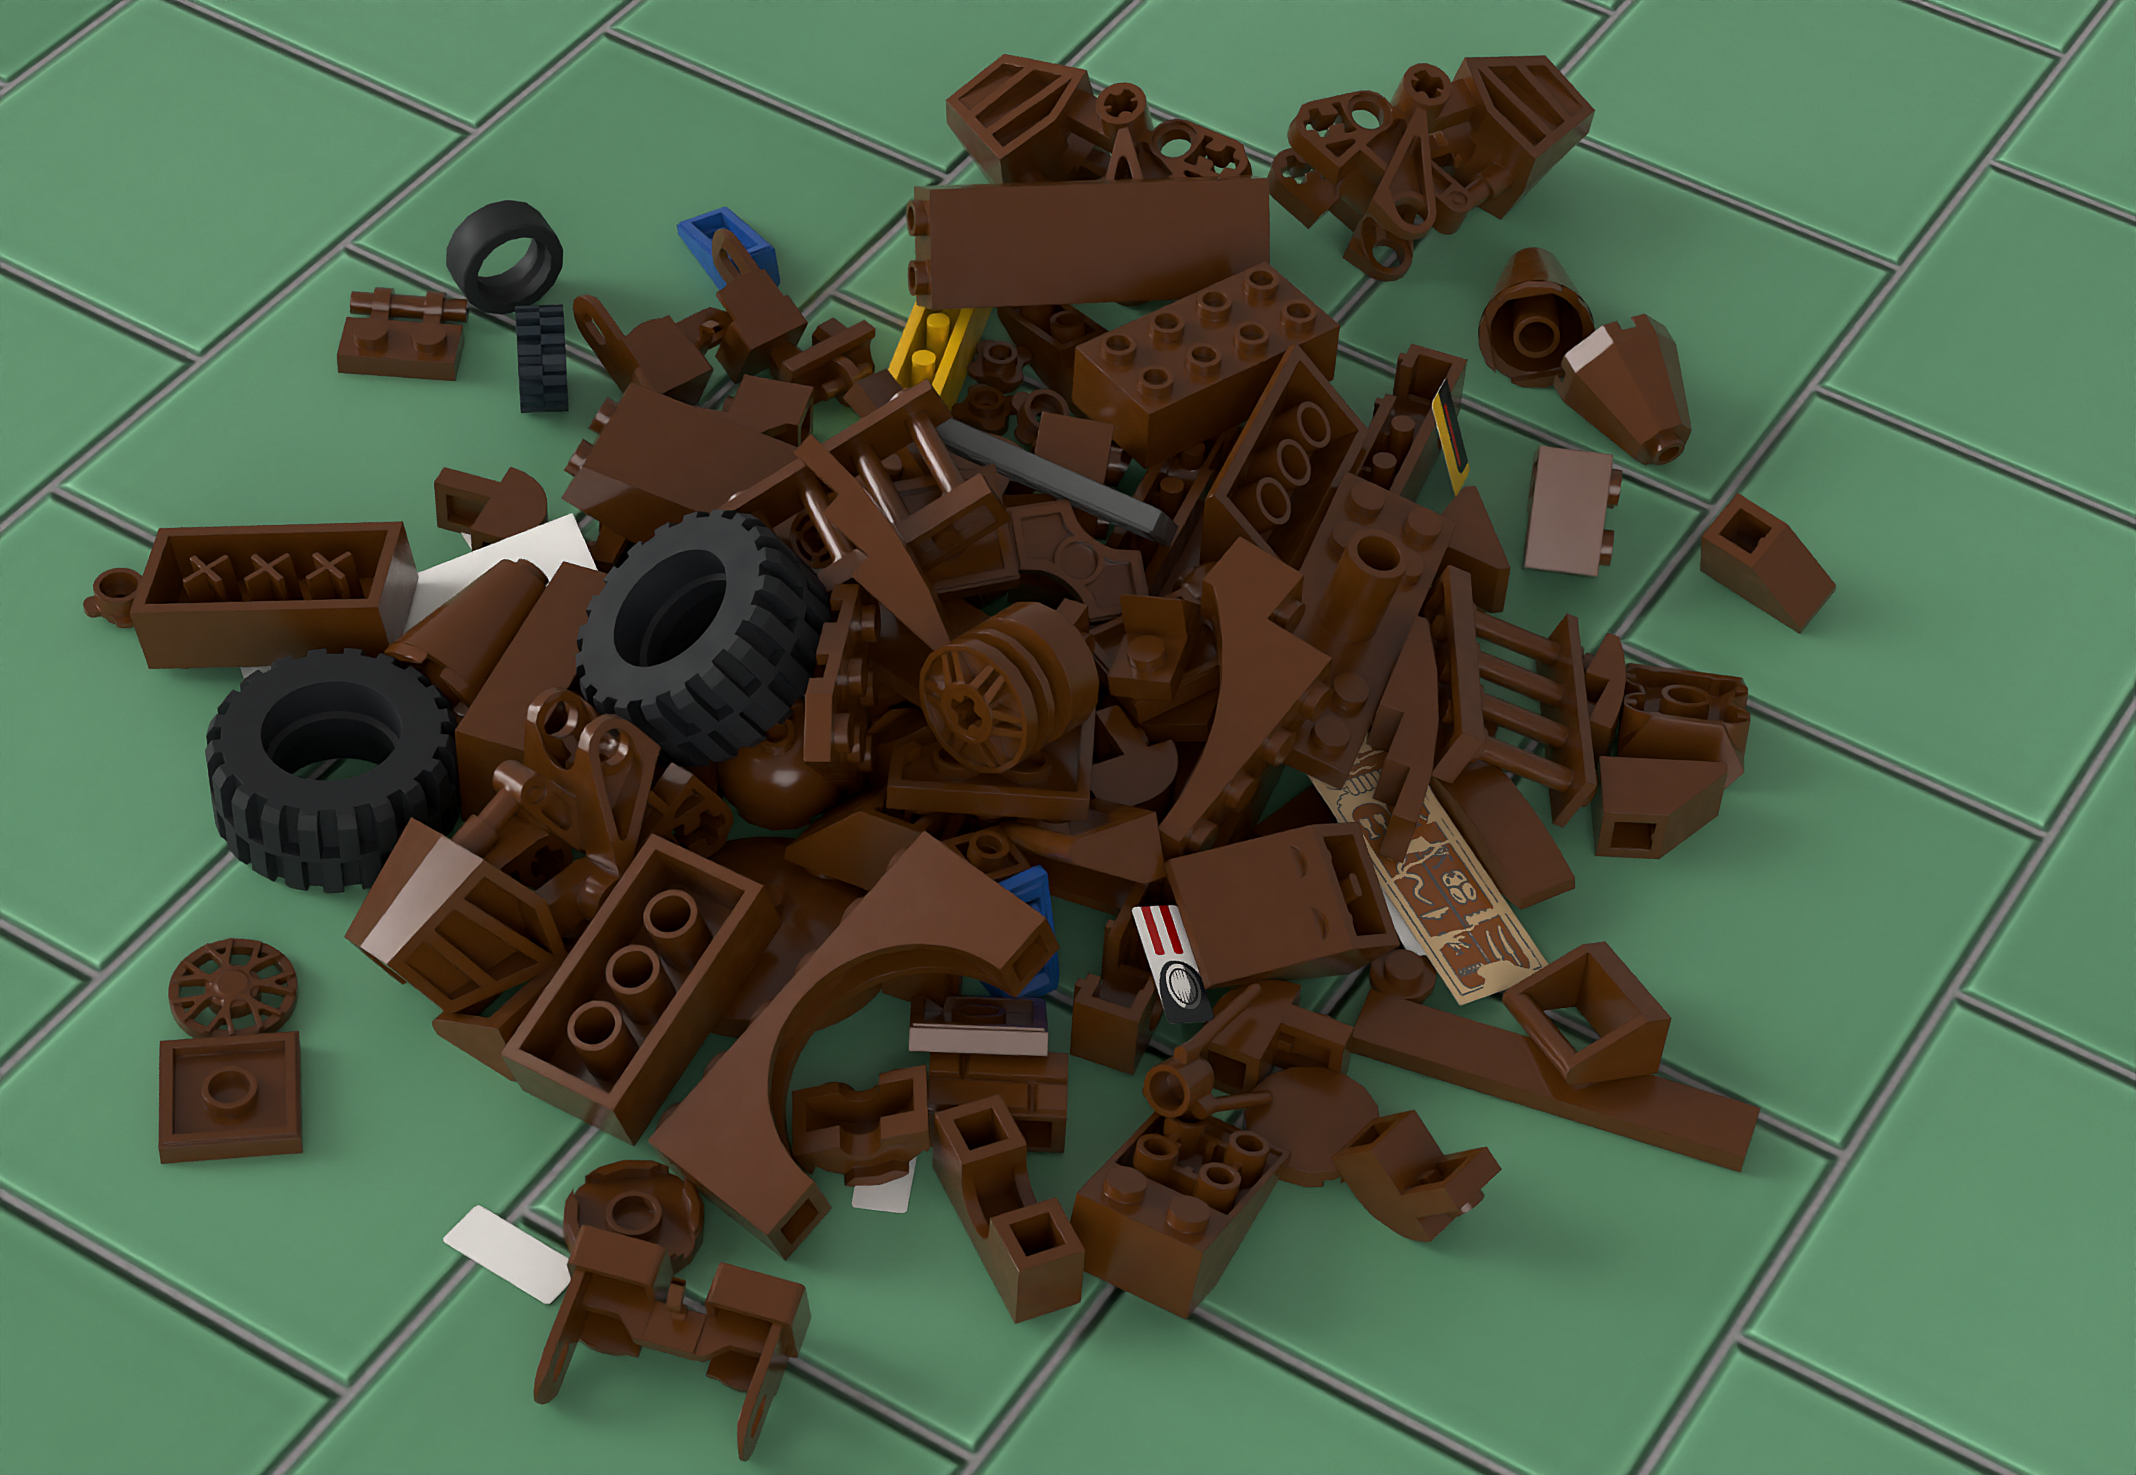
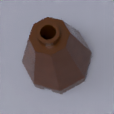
[1553,313,1692,465]

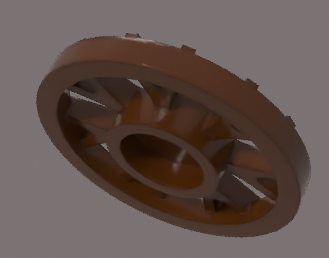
[168,938,298,1038]

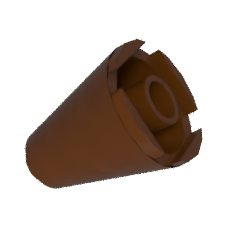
[1478,247,1595,388]
[383,559,549,726]

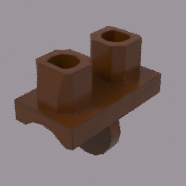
[769,317,876,407]

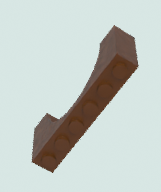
[647,831,1060,1261]

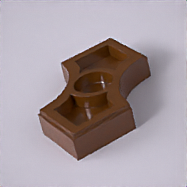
[1006,499,1149,626]

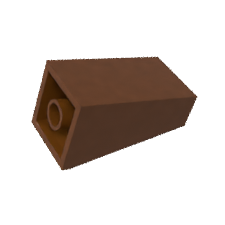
[561,382,804,552]

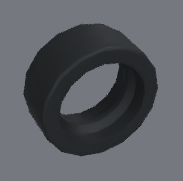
[446,200,563,315]

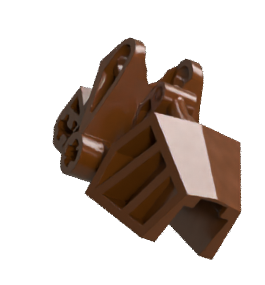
[946,54,1252,306]
[1267,55,1595,282]
[344,687,734,1015]

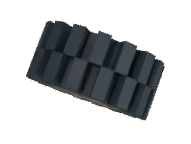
[515,304,569,413]

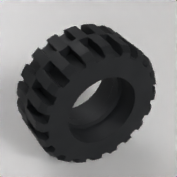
[575,510,831,767]
[205,648,460,893]

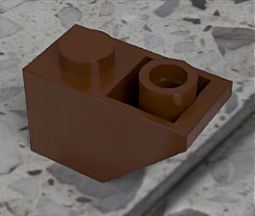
[1700,493,1836,634]
[1591,756,1728,859]

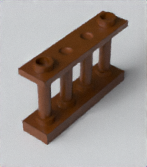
[710,379,1012,622]
[1418,565,1599,828]

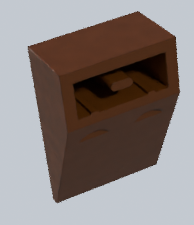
[1163,822,1401,989]
[1070,1111,1292,1320]

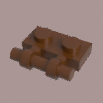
[337,287,470,381]

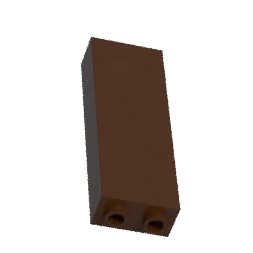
[906,175,1270,310]

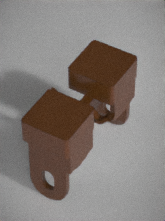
[573,229,808,406]
[533,1225,811,1462]

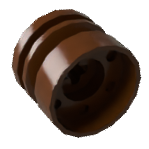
[919,602,1099,774]

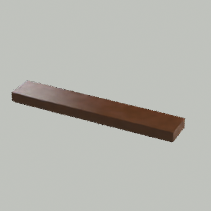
[1351,989,1761,1172]

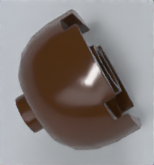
[717,699,844,831]

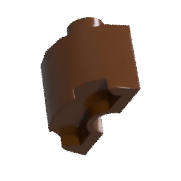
[792,1064,930,1187]

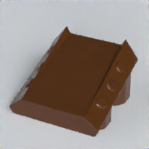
[1617,663,1751,790]

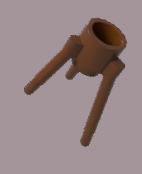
[1142,983,1273,1120]

